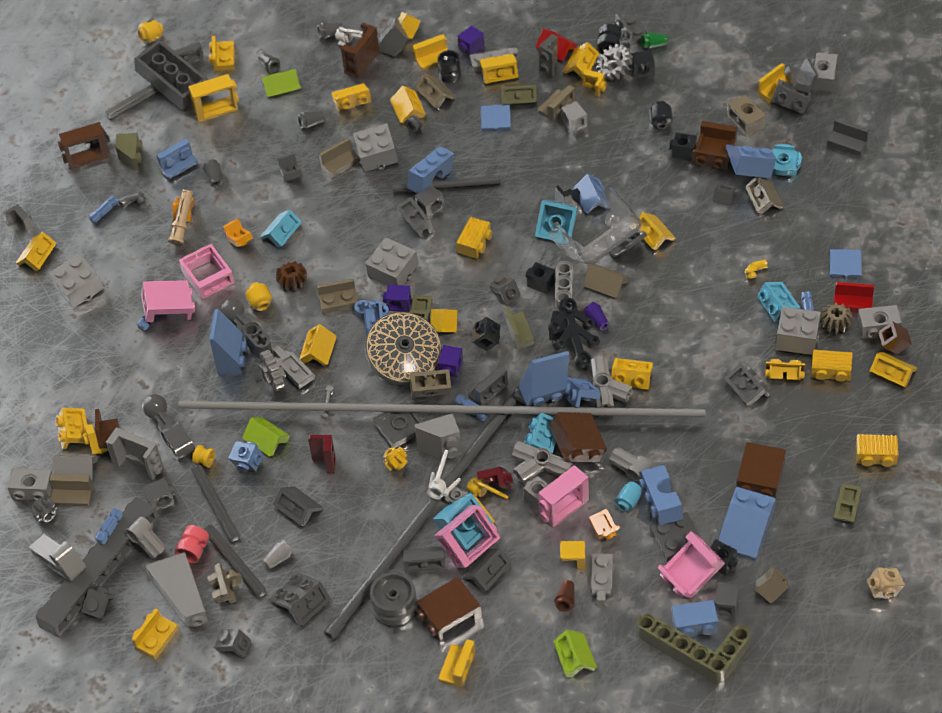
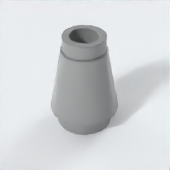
[263,540,294,569]

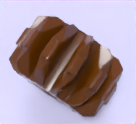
[276,260,307,292]

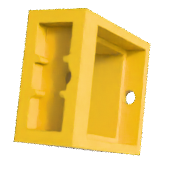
[188,74,239,122]

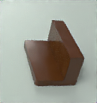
[95,409,119,449]

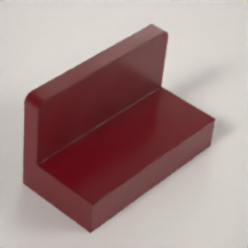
[308,435,336,474]

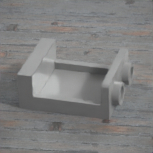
[106,427,163,480]

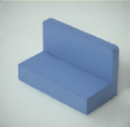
[573,174,612,214]

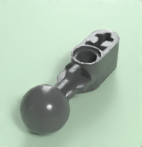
[220,298,272,359]
[142,394,195,460]

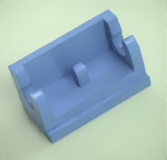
[363,299,383,337]

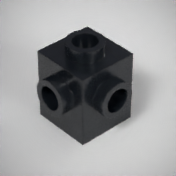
[472,317,501,351]

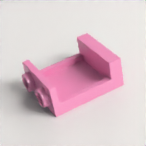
[141,280,195,322]
[658,531,725,599]

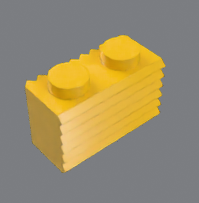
[456,217,493,259]
[811,349,852,381]
[856,434,898,467]

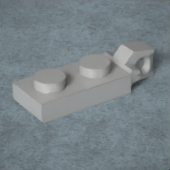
[470,48,519,72]
[273,345,315,389]
[591,554,613,607]

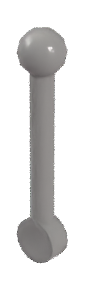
[321,385,333,418]

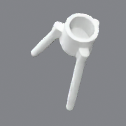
[335,27,363,46]
[427,450,461,499]

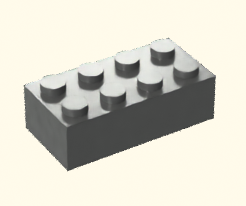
[134,39,208,110]

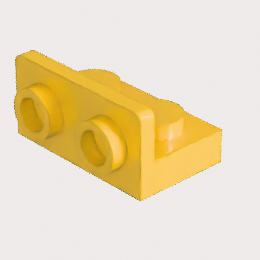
[209,35,235,71]
[331,83,371,111]
[611,358,653,390]
[55,407,87,449]
[132,608,179,660]

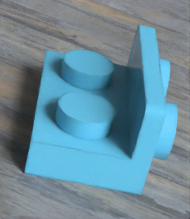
[757,282,800,322]
[524,412,556,454]

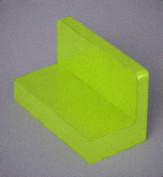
[261,69,300,97]
[242,417,290,456]
[553,629,597,677]

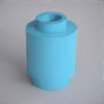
[615,482,642,512]

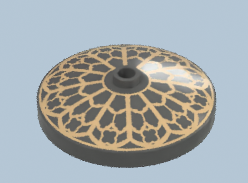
[365,312,442,386]

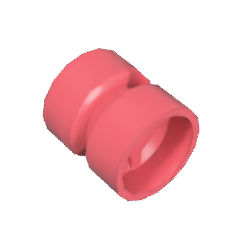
[174,525,210,564]

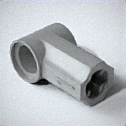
[609,447,652,482]
[126,517,166,559]

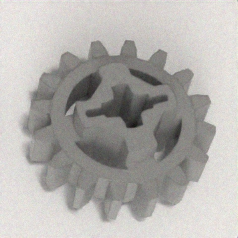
[596,44,633,81]
[259,350,286,391]

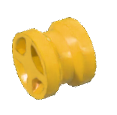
[192,445,216,468]

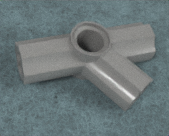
[591,356,632,408]
[512,441,573,484]

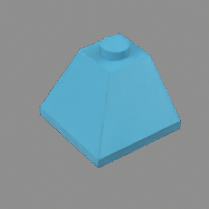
[535,200,578,244]
[433,493,494,550]

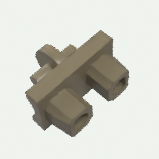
[207,563,243,604]

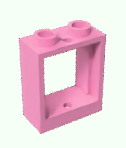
[179,244,234,300]
[538,465,589,527]
[434,505,501,568]

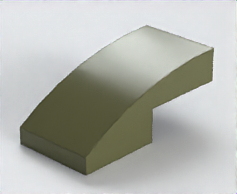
[410,295,433,322]
[834,483,862,523]

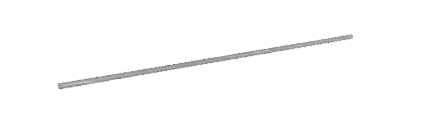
[179,401,706,417]

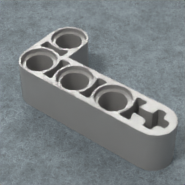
[28,534,87,582]

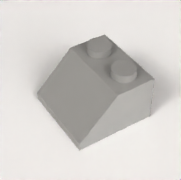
[415,414,462,459]

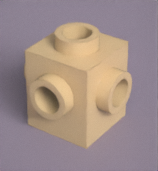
[867,567,905,599]

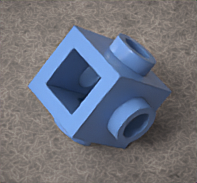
[228,441,263,472]

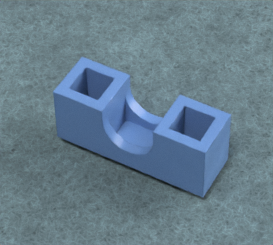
[407,146,454,193]
[639,465,683,525]

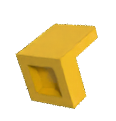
[399,12,421,39]
[431,309,458,333]
[560,541,585,570]

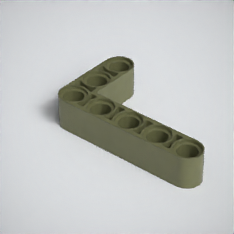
[637,614,751,683]

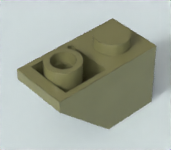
[115,133,143,171]

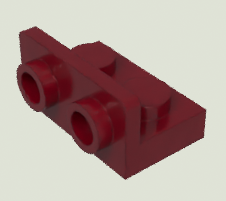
[476,466,513,490]

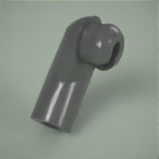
[119,192,146,209]

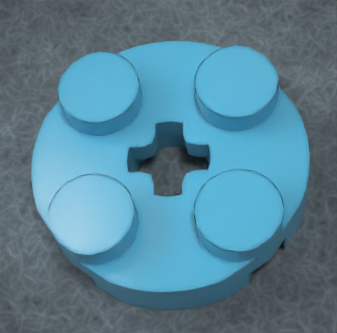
[772,144,802,176]

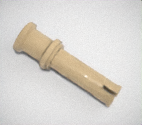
[168,190,193,245]

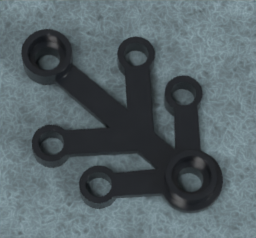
[548,298,600,368]

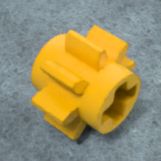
[383,446,408,471]

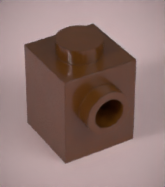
[878,321,912,354]

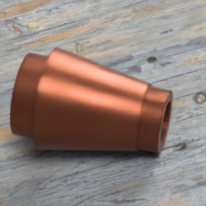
[554,580,575,611]

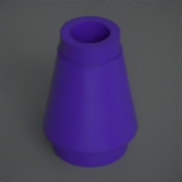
[583,302,609,330]

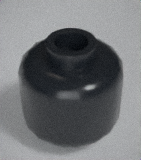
[649,101,673,129]

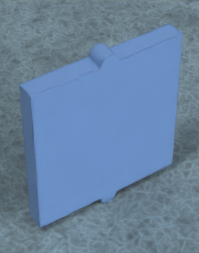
[481,104,511,131]
[830,248,862,279]

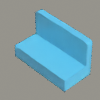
[259,209,302,248]

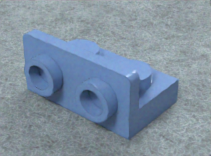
[156,138,198,179]
[563,377,601,407]

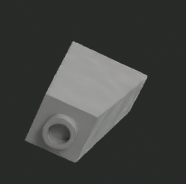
[146,552,208,628]

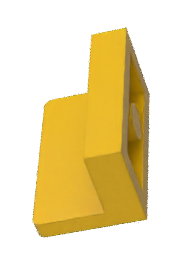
[412,34,448,70]
[563,42,599,78]
[480,54,519,84]
[758,63,791,104]
[390,86,426,124]
[632,212,675,250]
[16,232,57,271]
[299,324,337,366]
[869,352,917,387]
[439,639,476,687]

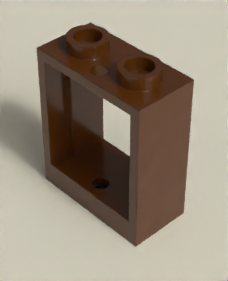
[58,122,111,170]

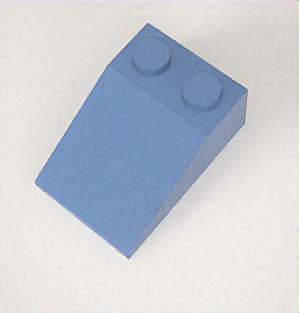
[726,145,776,178]
[210,309,247,375]
[518,351,569,407]
[719,487,776,560]

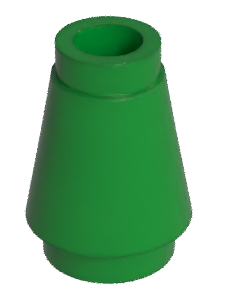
[641,32,668,50]

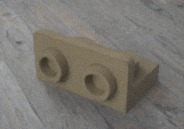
[317,279,358,314]

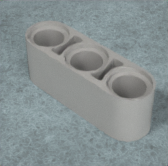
[555,261,573,311]

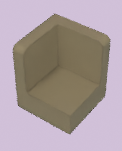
[755,566,789,603]

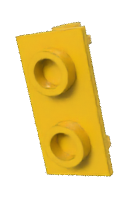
[765,359,805,381]

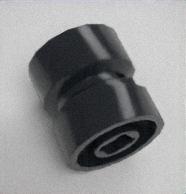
[597,24,621,55]
[437,50,461,83]

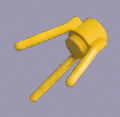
[466,477,508,523]

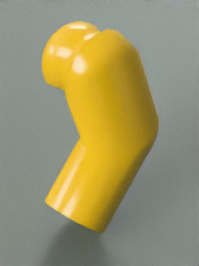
[745,259,768,279]

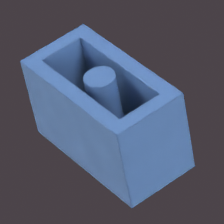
[672,600,718,637]

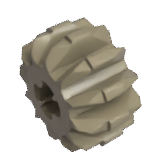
[820,302,853,334]

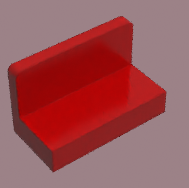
[535,28,578,61]
[834,282,874,313]

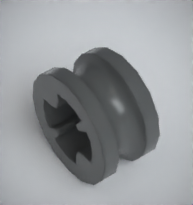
[405,115,422,133]

